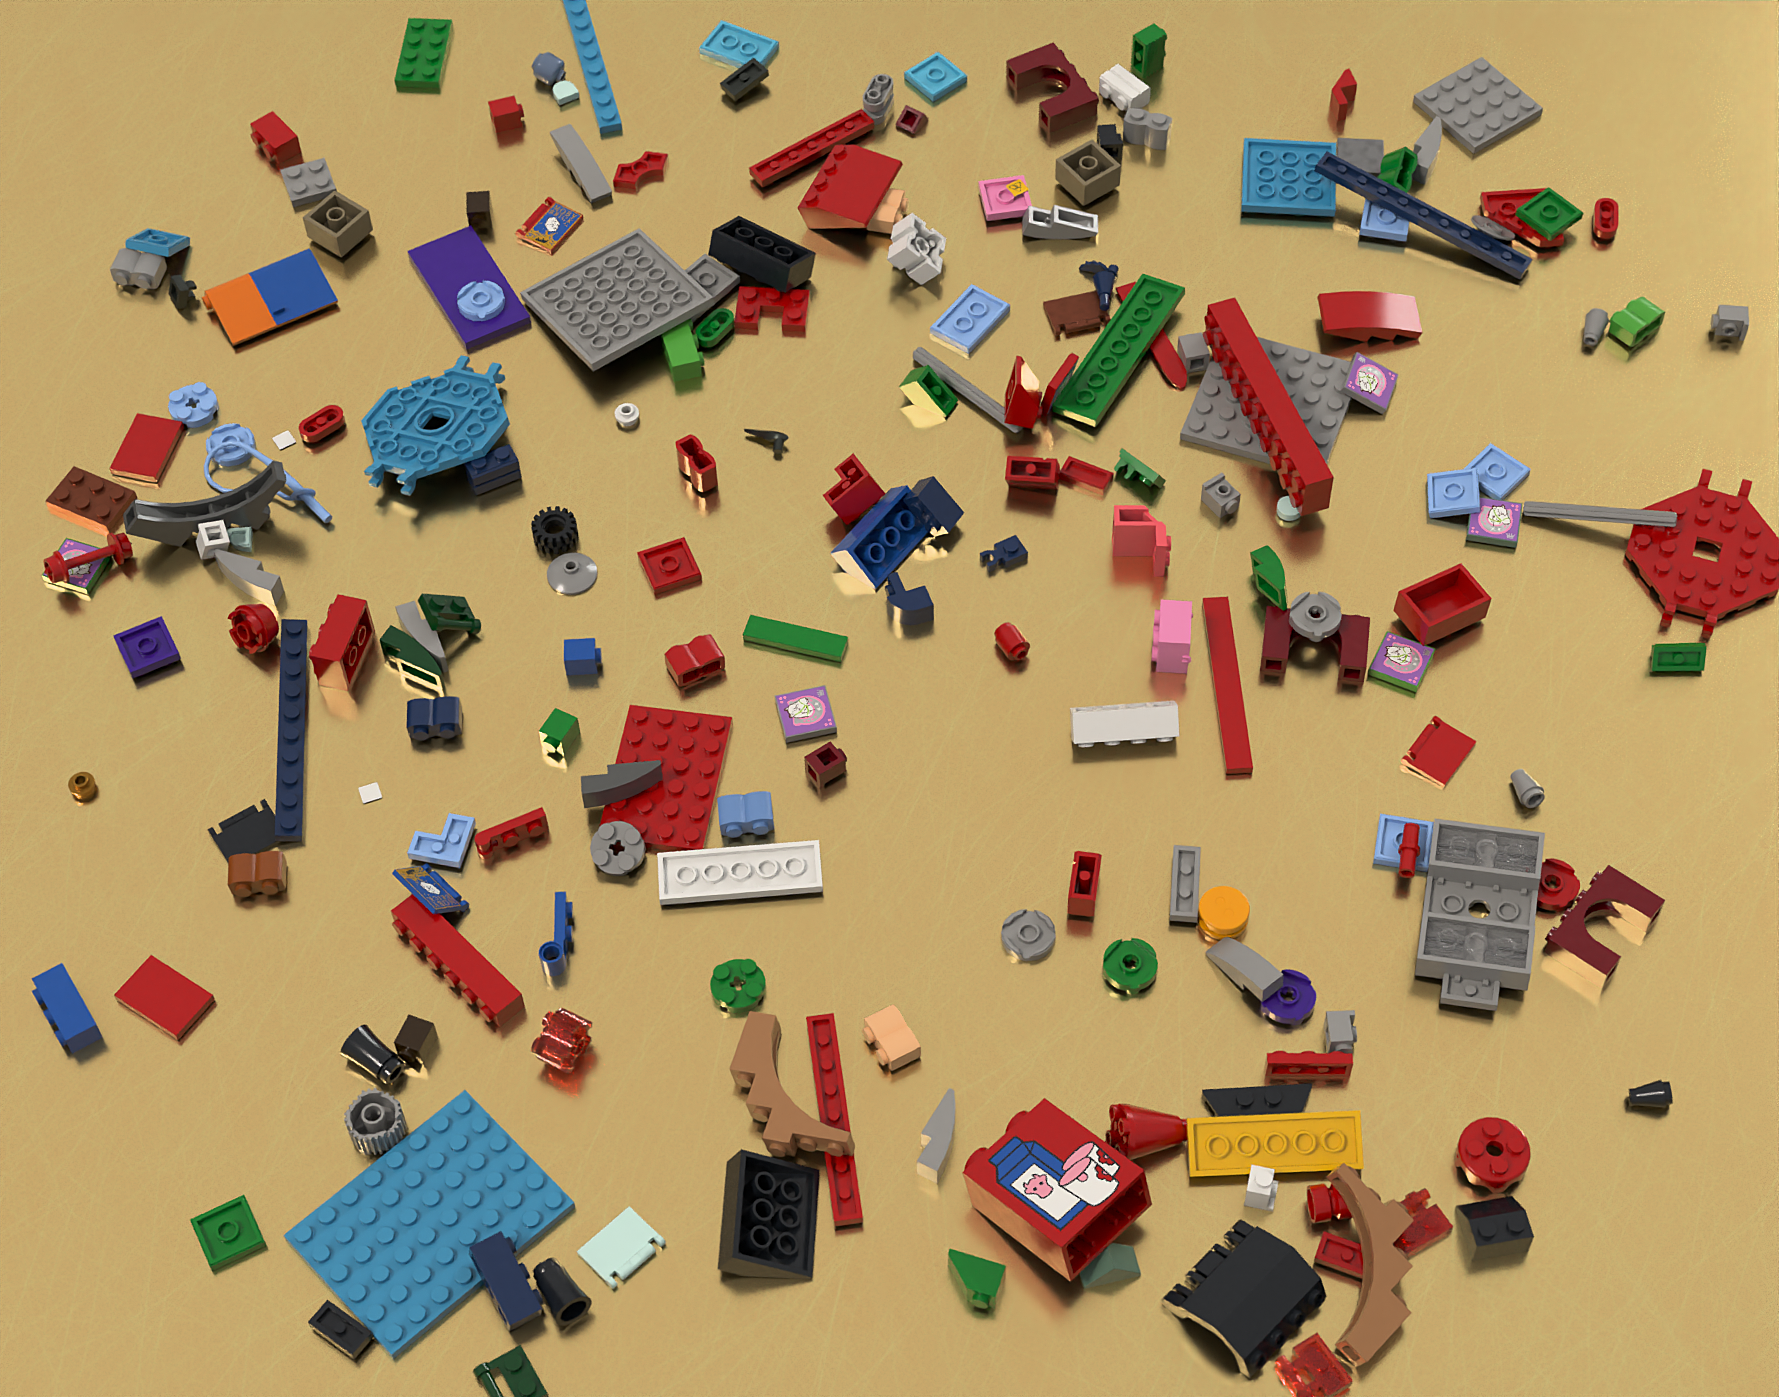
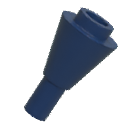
[1092,271,1116,311]

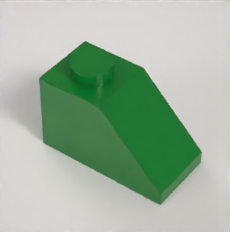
[899,365,958,417]
[948,1249,1006,1309]

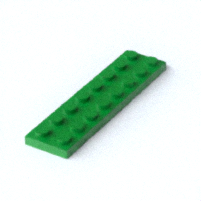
[1052,273,1185,427]

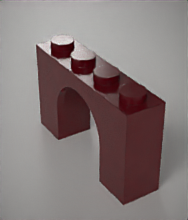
[1006,42,1099,133]
[1260,606,1370,683]
[1545,865,1665,989]

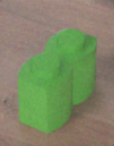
[1609,296,1665,347]

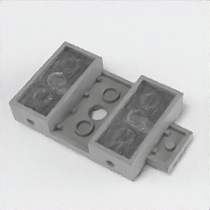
[1415,819,1545,1011]

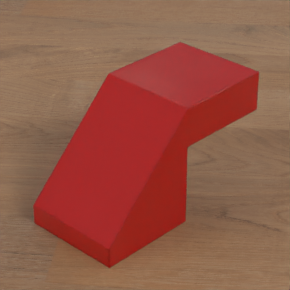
[1329,68,1357,121]

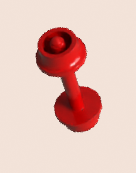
[43,533,133,583]

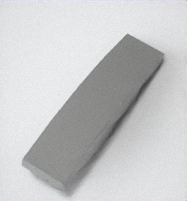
[549,124,612,203]

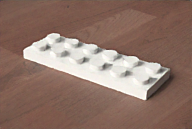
[657,840,823,905]

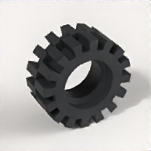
[531,506,578,554]

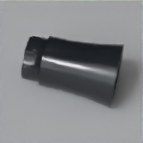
[340,1024,405,1084]
[533,1258,592,1326]

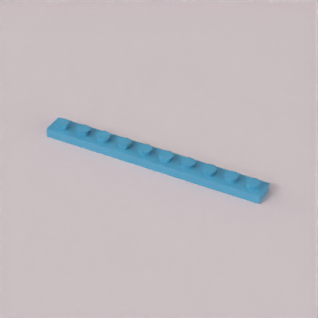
[562,0,622,134]

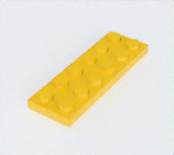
[1186,1110,1364,1177]

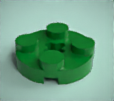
[1102,938,1158,994]
[710,959,766,1013]

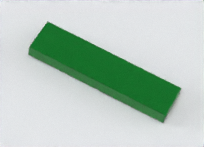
[743,615,848,662]

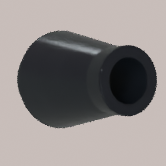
[1628,1079,1673,1108]

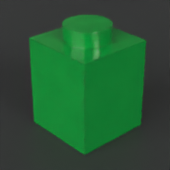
[539,708,580,755]

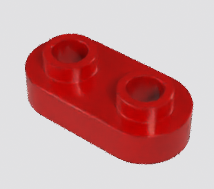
[1593,198,1619,239]
[299,405,345,442]

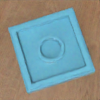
[904,52,967,102]

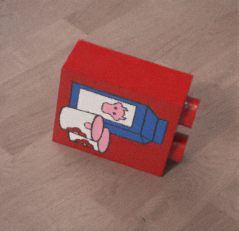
[962,1098,1152,1281]

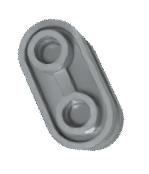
[863,74,894,125]

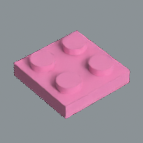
[978,175,1032,221]

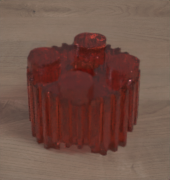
[531,1008,593,1073]

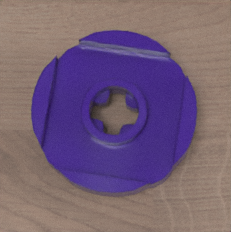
[1260,969,1317,1025]

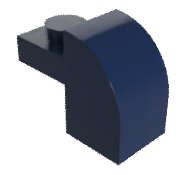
[885,572,934,625]

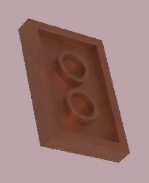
[45,466,137,532]

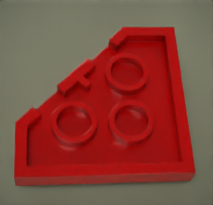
[1480,188,1564,247]

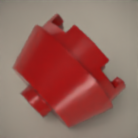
[228,604,279,654]

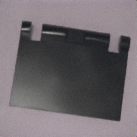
[207,799,281,864]

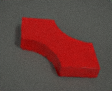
[613,151,669,189]

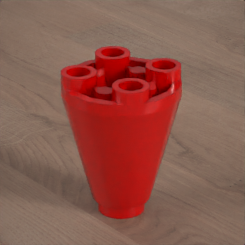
[1105,1103,1187,1160]

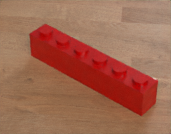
[391,894,525,1028]

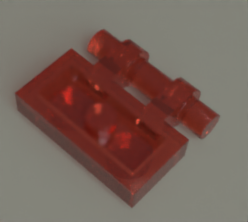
[1393,1188,1453,1257]
[1275,1333,1353,1397]

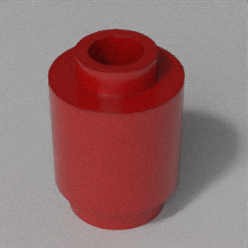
[994,622,1030,660]

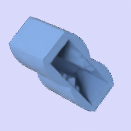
[717,791,774,838]

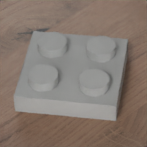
[280,158,337,207]

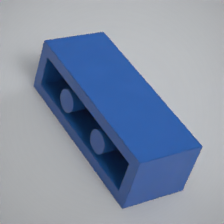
[32,963,103,1054]

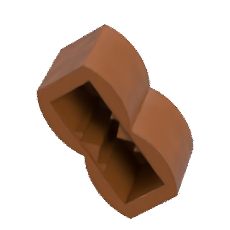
[228,851,287,897]

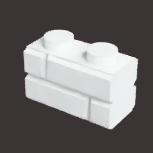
[1099,64,1151,111]

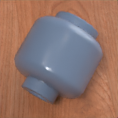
[532,52,566,86]

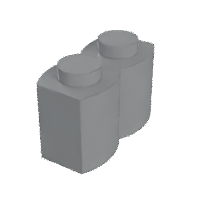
[1123,108,1172,150]
[110,248,167,289]

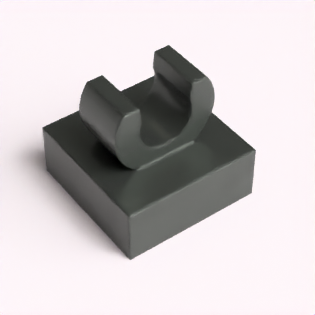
[168,275,197,309]

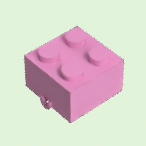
[1151,600,1193,674]

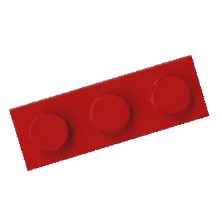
[1265,1051,1353,1077]

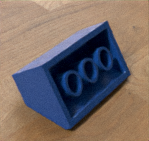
[830,485,928,589]

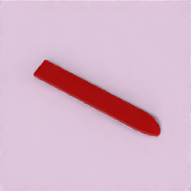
[1116,282,1187,390]

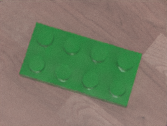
[394,18,453,88]

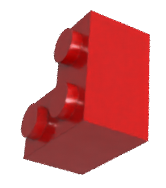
[823,453,885,525]

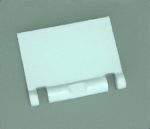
[577,1206,666,1289]

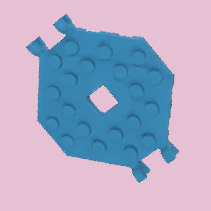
[361,355,510,496]

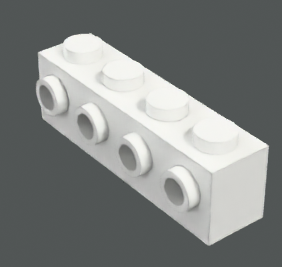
[1070,701,1179,747]

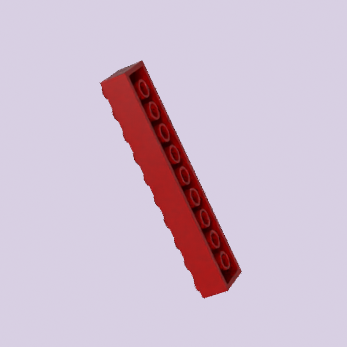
[1203,297,1334,516]

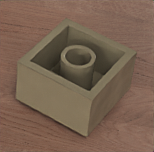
[1055,139,1121,206]
[303,190,373,257]

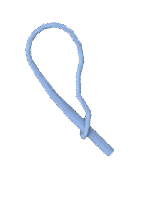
[204,441,332,523]

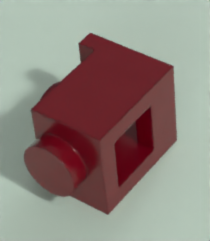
[804,741,847,789]

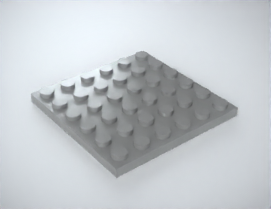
[520,228,715,371]
[1180,337,1352,464]

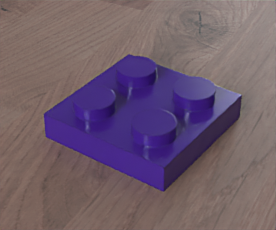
[113,616,181,679]

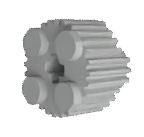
[344,1088,406,1155]

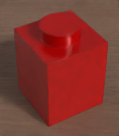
[488,96,524,133]

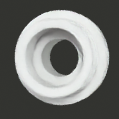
[615,403,639,426]

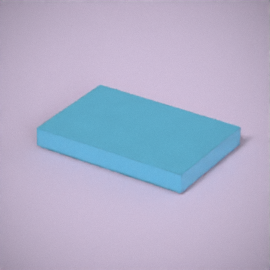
[699,20,779,68]

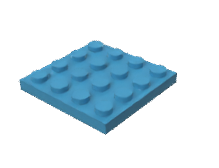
[1241,138,1336,216]

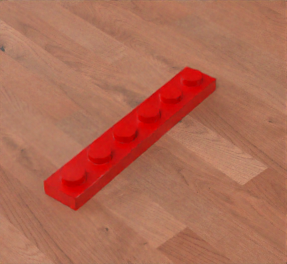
[749,109,875,187]

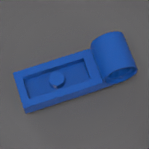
[539,892,573,976]

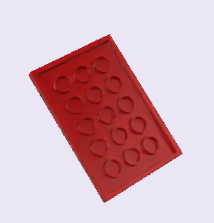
[599,705,733,852]

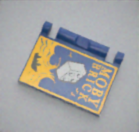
[392,863,469,914]

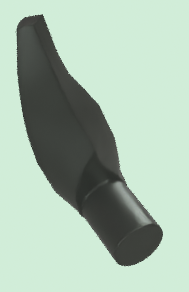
[744,429,789,454]

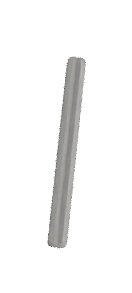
[913,347,1023,433]
[1523,501,1677,527]

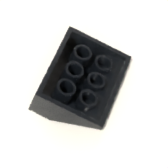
[718,1149,819,1279]

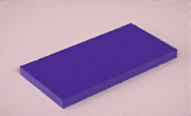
[407,225,531,350]

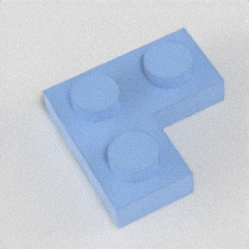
[407,813,476,868]

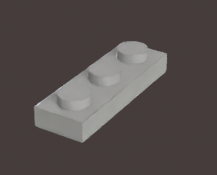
[1169,845,1201,923]

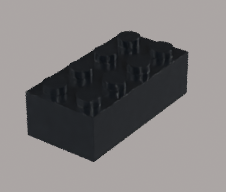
[708,216,816,293]

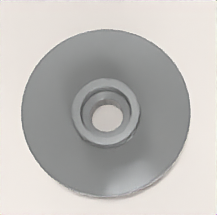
[1471,215,1515,241]
[547,553,597,595]

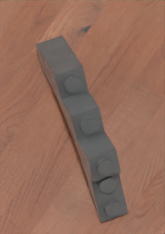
[123,460,286,547]

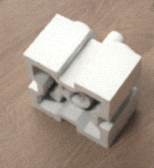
[887,213,946,285]

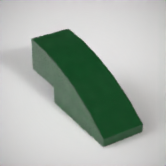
[379,625,445,691]

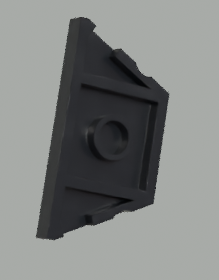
[1202,1083,1312,1117]

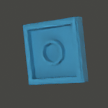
[125,228,190,257]

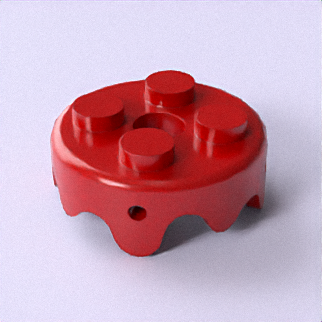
[1455,1117,1531,1193]

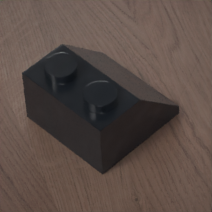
[1455,1196,1534,1261]

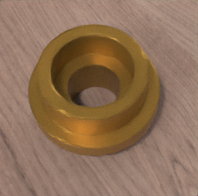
[68,772,96,797]

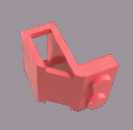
[1112,505,1171,577]

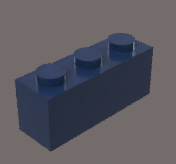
[469,1231,544,1332]

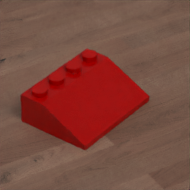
[797,145,903,229]

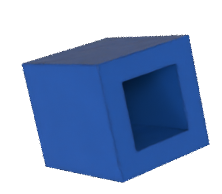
[564,638,602,676]

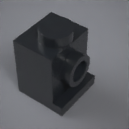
[1096,124,1123,160]

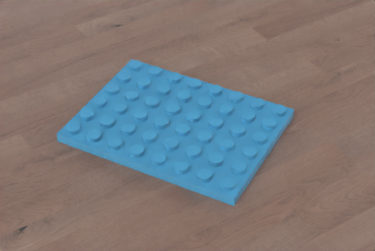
[284,1090,575,1359]

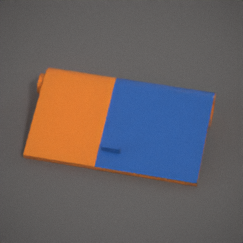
[202,248,338,346]

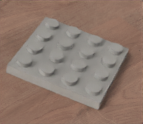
[1413,57,1543,154]

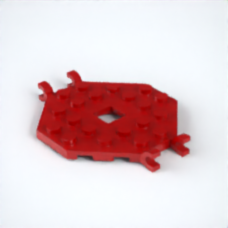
[1625,469,1779,636]

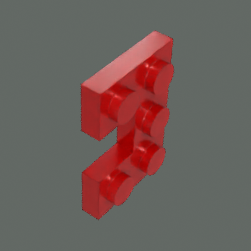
[734,286,810,332]

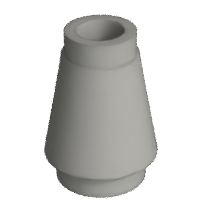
[1583,308,1609,346]
[1510,769,1545,808]

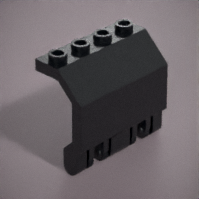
[1161,1219,1327,1378]

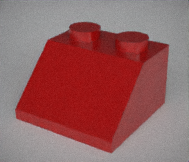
[1004,356,1043,429]

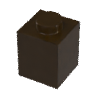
[466,191,493,228]
[394,1015,438,1064]

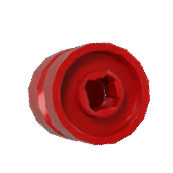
[1307,1183,1353,1223]

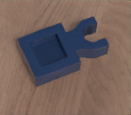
[980,535,1028,572]

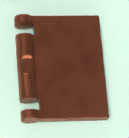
[1043,291,1111,336]

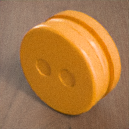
[1198,886,1250,940]

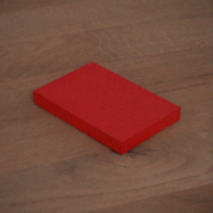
[109,413,184,483]
[114,955,215,1040]

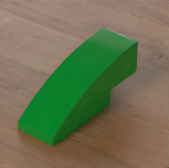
[1250,545,1288,611]

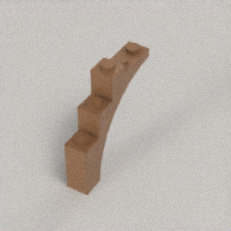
[729,1011,855,1157]
[1327,1163,1414,1367]

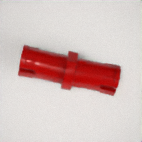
[1398,823,1420,878]

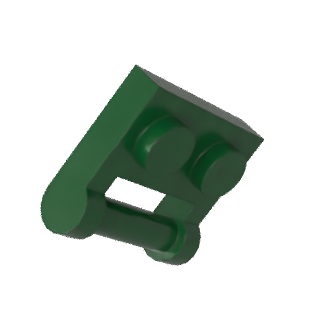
[417,593,481,634]
[473,1345,549,1397]

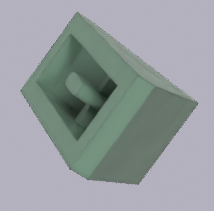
[1080,1243,1141,1289]

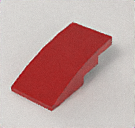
[1317,291,1423,342]

